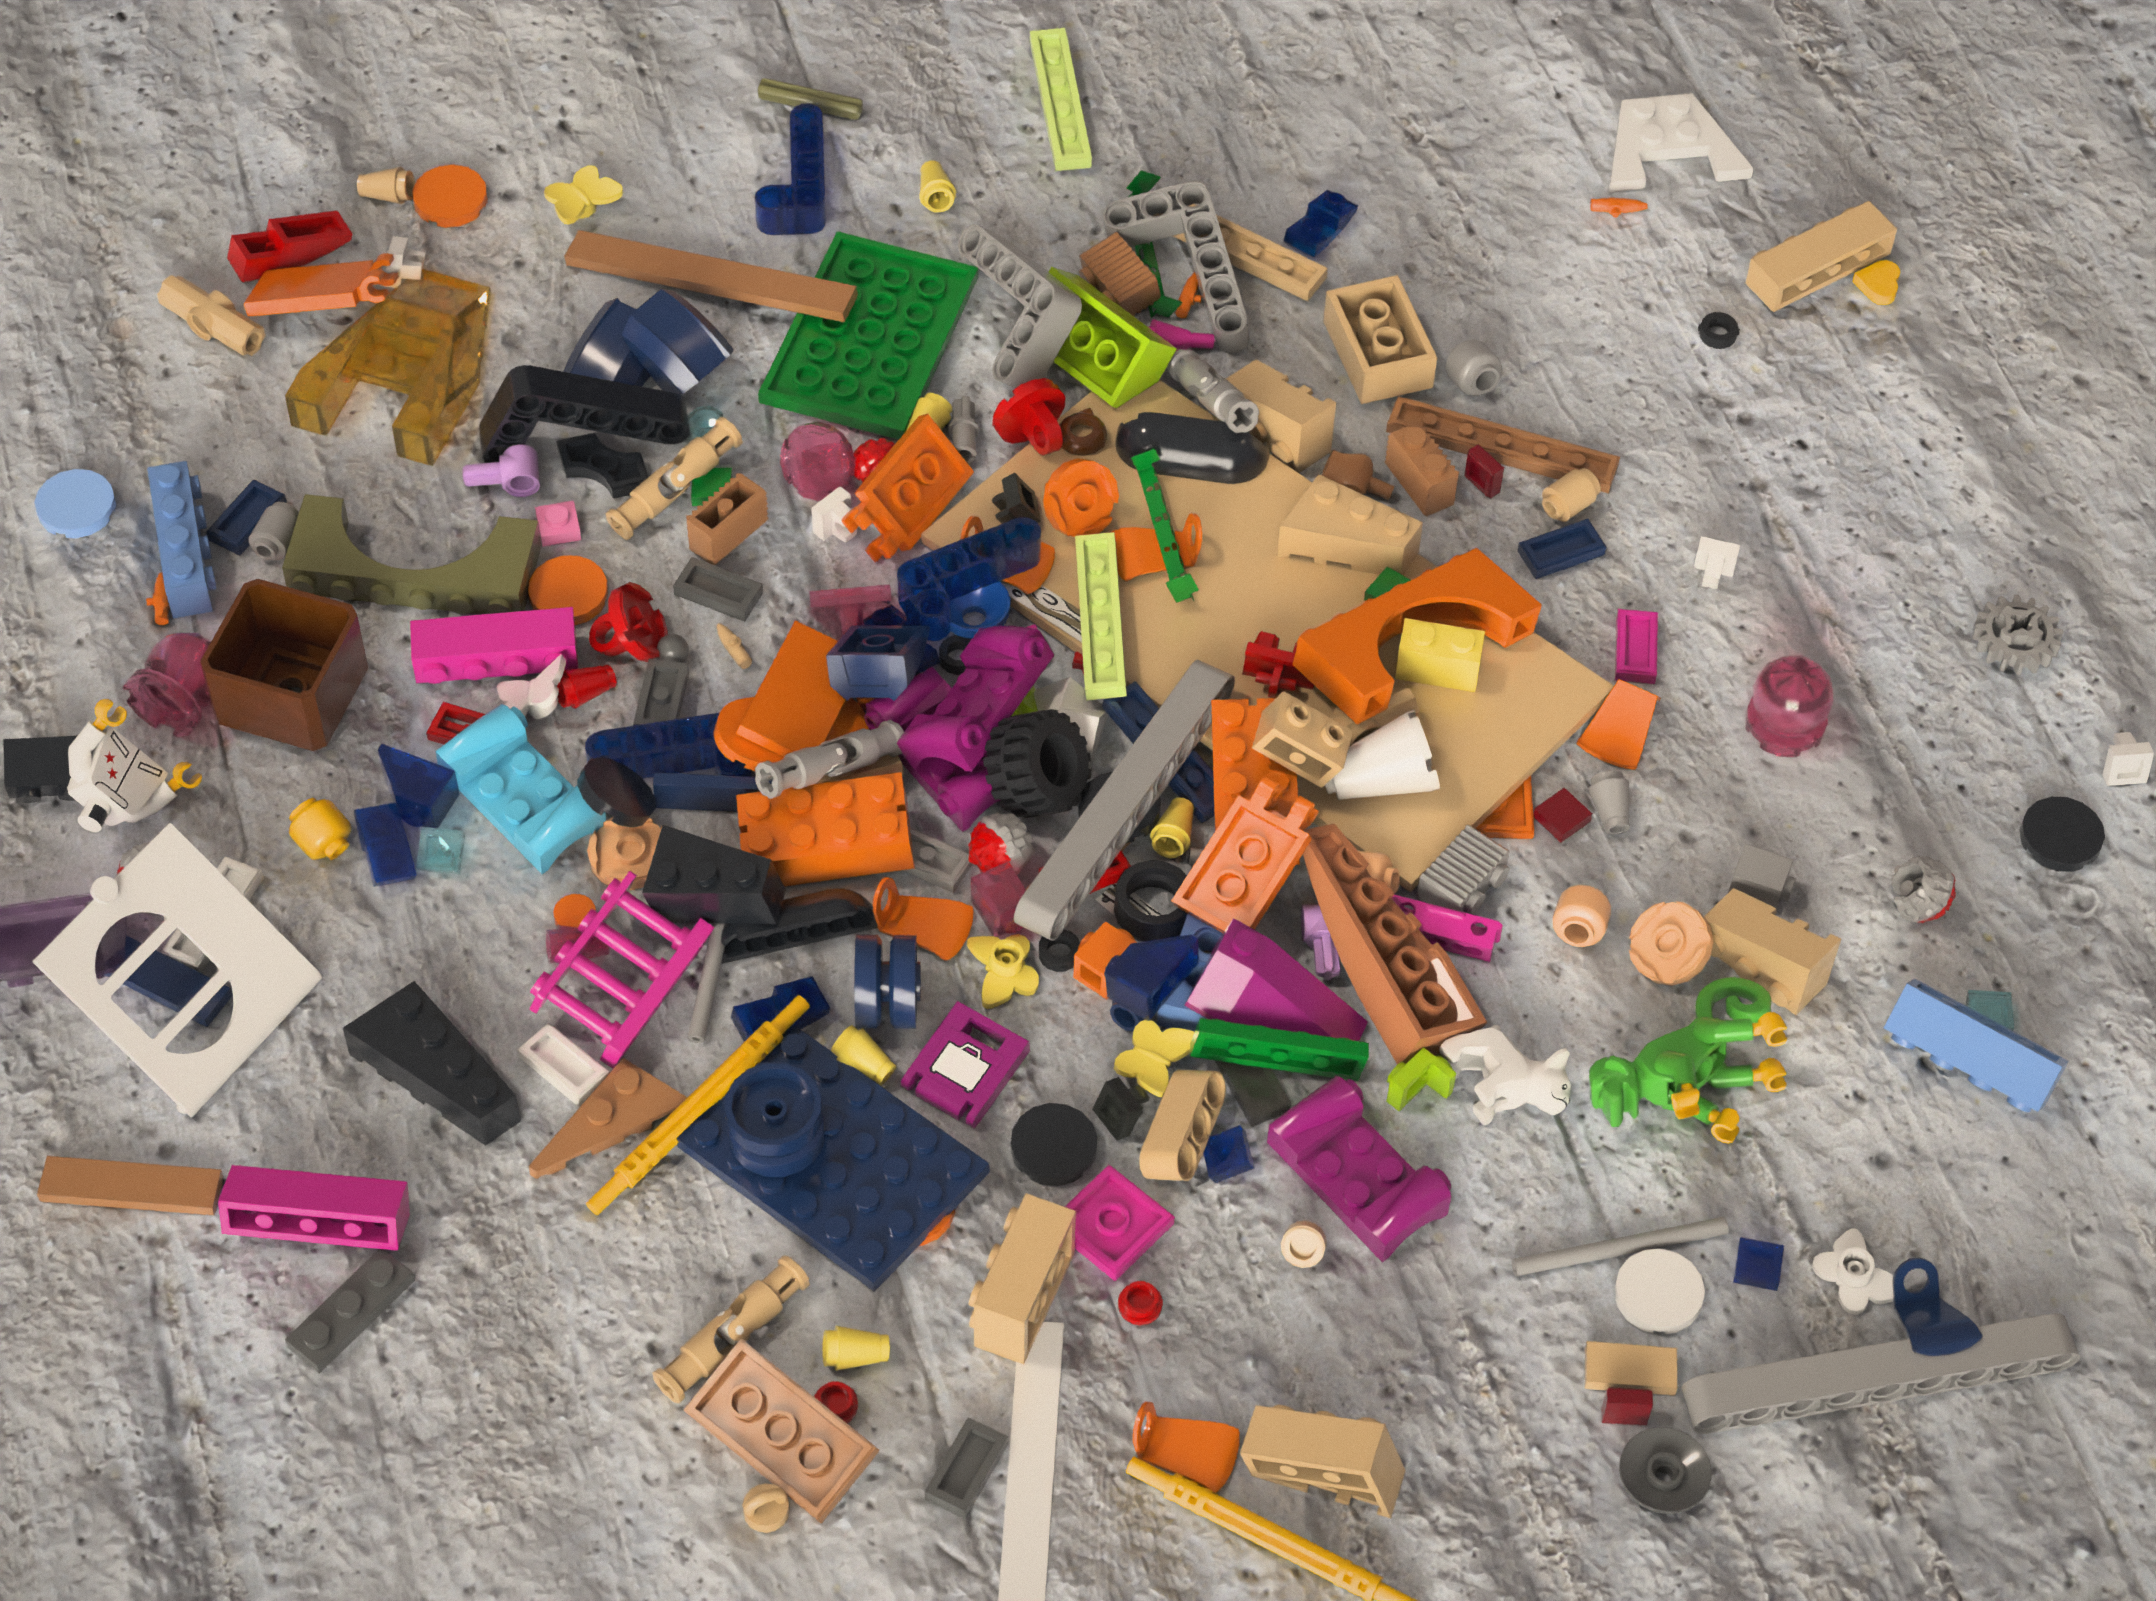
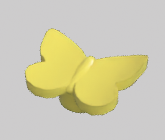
[544,166,623,225]
[967,934,1039,1009]
[1114,1019,1194,1098]

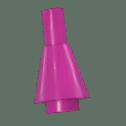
[1147,319,1214,351]

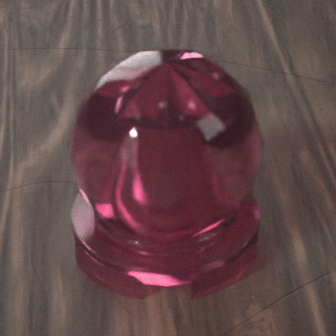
[123,632,211,737]
[1745,655,1834,757]

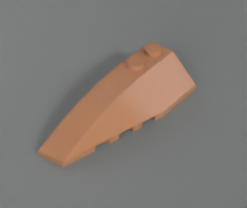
[1303,824,1487,1064]

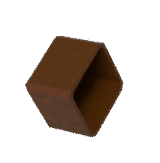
[200,579,368,751]

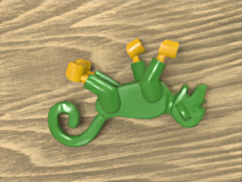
[1589,977,1787,1143]

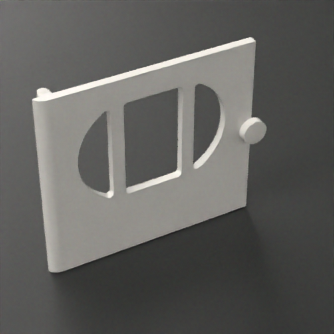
[32,823,322,1118]

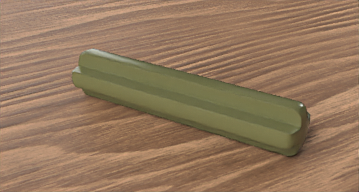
[758,78,863,120]

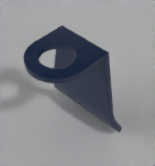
[1892,1258,1983,1356]

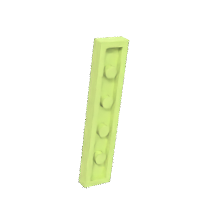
[1030,28,1092,171]
[1075,532,1127,700]

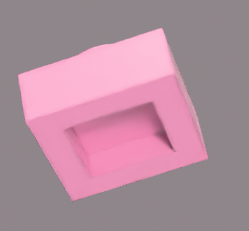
[535,500,581,547]

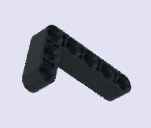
[478,365,691,463]

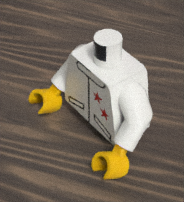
[67,699,202,832]

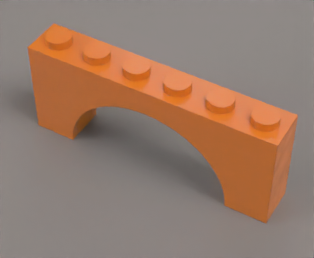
[1293,548,1542,725]

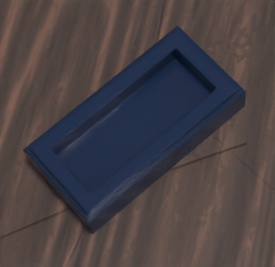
[206,479,287,556]
[1517,518,1607,580]

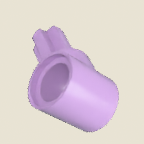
[462,445,540,497]
[1301,904,1341,980]

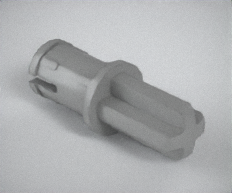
[948,396,979,464]

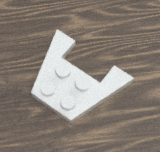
[1609,93,1754,192]

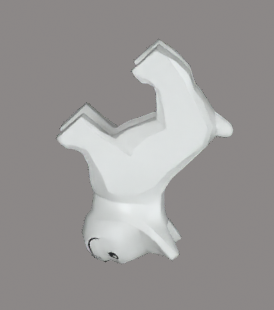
[1439,1025,1571,1126]

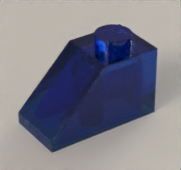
[378,744,459,832]
[1104,935,1199,1022]

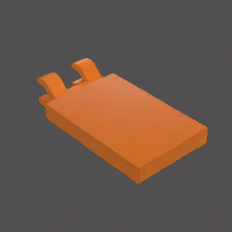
[244,253,399,317]
[841,414,974,562]
[1171,776,1319,933]

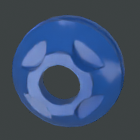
[937,573,1011,638]

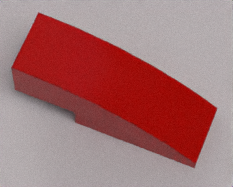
[227,210,353,283]

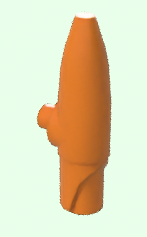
[1590,197,1648,217]
[1175,272,1202,319]
[146,572,170,625]

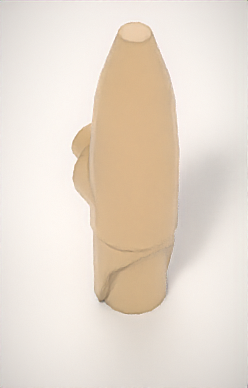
[716,623,752,669]

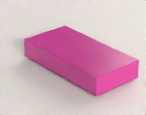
[1615,609,1658,684]

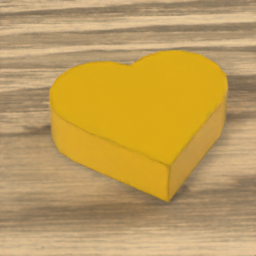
[1852,260,1900,305]

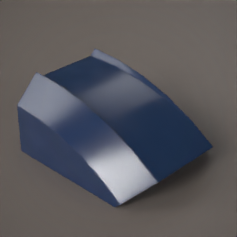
[622,289,734,395]
[563,298,651,387]
[826,625,930,701]

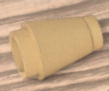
[357,167,415,204]

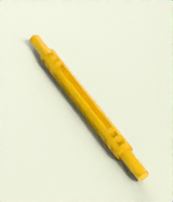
[586,995,810,1215]
[1126,1456,1418,1601]

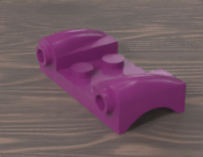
[896,625,1054,771]
[864,667,1000,832]
[1267,1076,1452,1263]

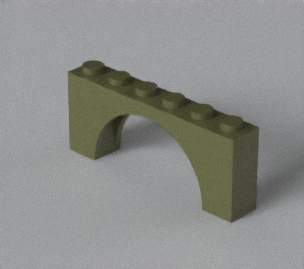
[282,494,542,615]

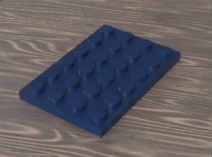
[676,1024,990,1292]

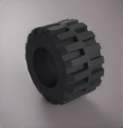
[984,709,1091,818]

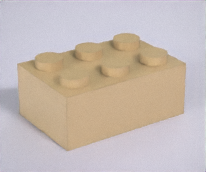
[1323,275,1437,404]
[969,1193,1076,1364]

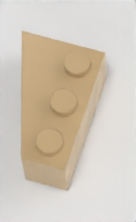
[1226,359,1336,473]
[1277,474,1423,575]
[1704,888,1841,1015]
[1240,1405,1406,1519]

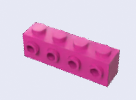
[410,607,578,684]
[218,1165,410,1251]

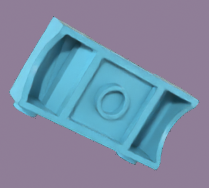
[435,704,606,874]

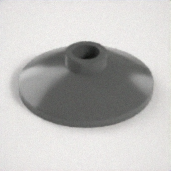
[1619,1427,1712,1514]

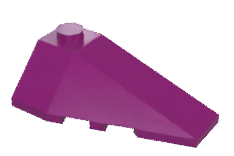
[1184,918,1368,1041]

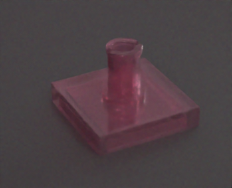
[808,584,892,637]

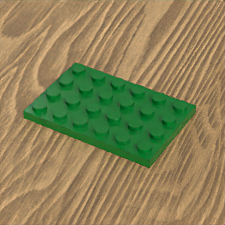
[758,231,979,440]

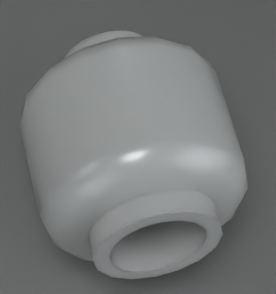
[1445,339,1502,396]

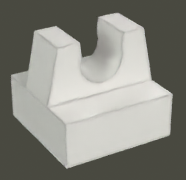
[385,236,426,289]
[812,486,857,543]
[1694,536,1740,589]
[2102,732,2154,786]

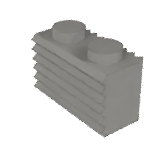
[1417,825,1510,915]

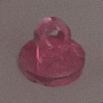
[780,421,855,501]

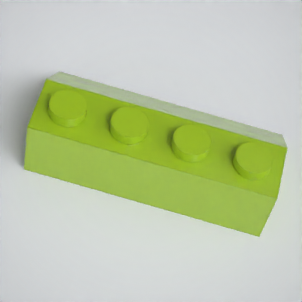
[1049,266,1177,408]

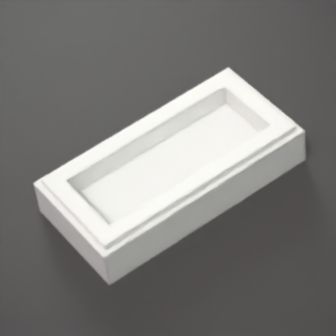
[517,1022,609,1107]

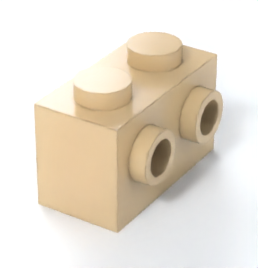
[1252,691,1353,788]

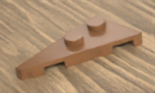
[528,1058,687,1179]

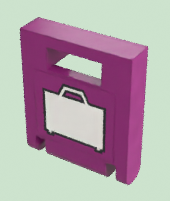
[901,1001,1030,1128]

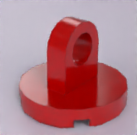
[992,378,1066,456]
[589,582,668,662]

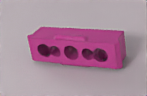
[1392,895,1503,962]

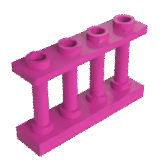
[529,871,715,1069]

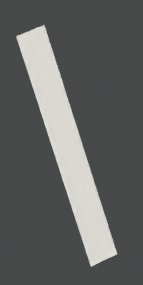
[998,1322,1064,1601]

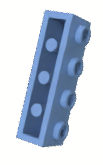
[147,461,217,619]
[1884,979,2069,1112]

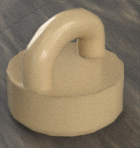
[1281,1221,1327,1268]
[743,1483,790,1533]

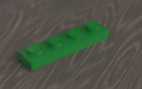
[1190,1018,1369,1081]

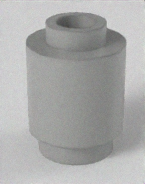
[249,502,299,560]

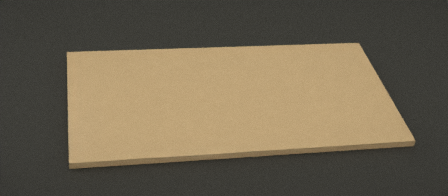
[921,379,1614,892]

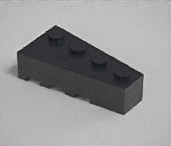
[343,981,521,1146]

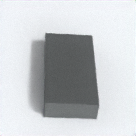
[673,557,763,622]
[925,1417,1008,1519]

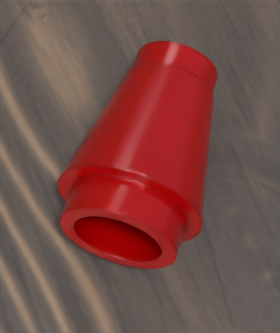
[557,664,617,709]

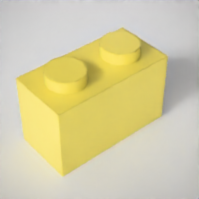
[1395,618,1485,692]

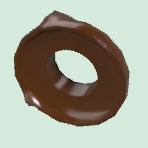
[1059,408,1107,456]

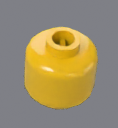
[289,798,352,860]

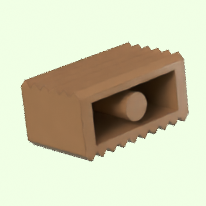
[1079,232,1161,316]
[1384,422,1459,516]
[686,473,769,565]

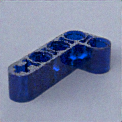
[754,103,826,235]
[897,517,1041,641]
[585,712,753,779]

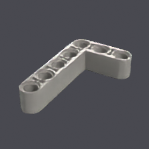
[1103,181,1250,354]
[958,224,1082,388]

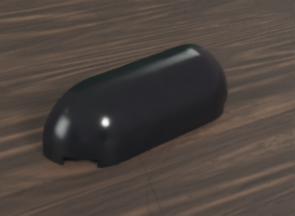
[1115,412,1270,484]
[721,888,878,964]

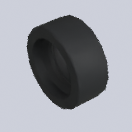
[1114,860,1188,943]

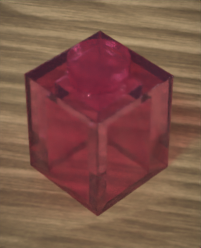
[971,862,1026,937]

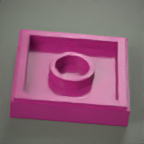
[1065,1164,1175,1281]

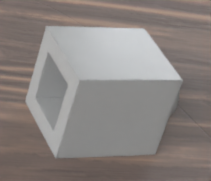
[1728,843,1796,910]

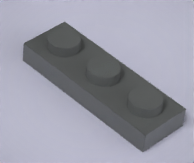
[285,1249,415,1374]

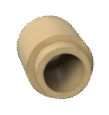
[1542,468,1601,522]

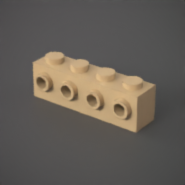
[1745,201,1897,312]

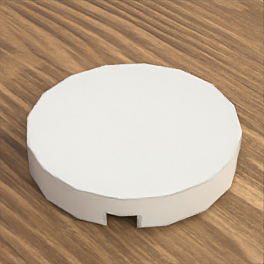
[1615,1249,1705,1334]

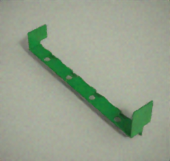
[1126,170,1182,318]
[1131,449,1199,603]

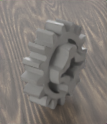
[1972,594,2063,675]

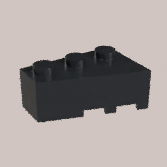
[642,825,786,924]

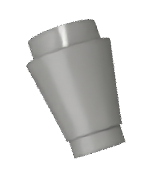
[1588,770,1630,835]

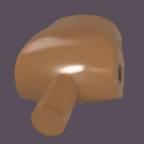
[1321,450,1394,500]

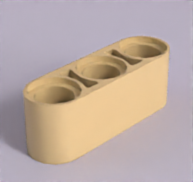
[1139,1070,1226,1181]

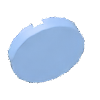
[34,469,116,538]

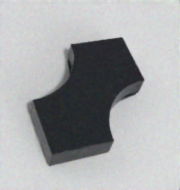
[556,433,648,499]

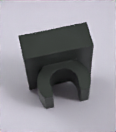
[992,473,1041,528]
[1092,1077,1150,1141]

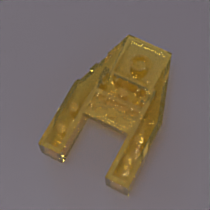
[285,269,491,466]

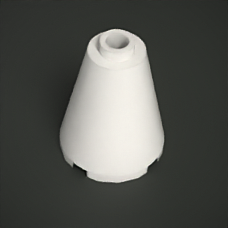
[1325,710,1440,800]

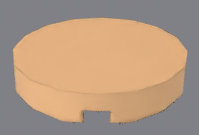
[587,817,662,890]
[1629,901,1713,986]

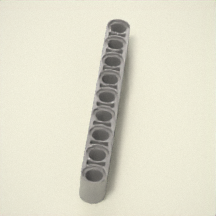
[1014,660,1235,941]
[1681,1313,2080,1434]

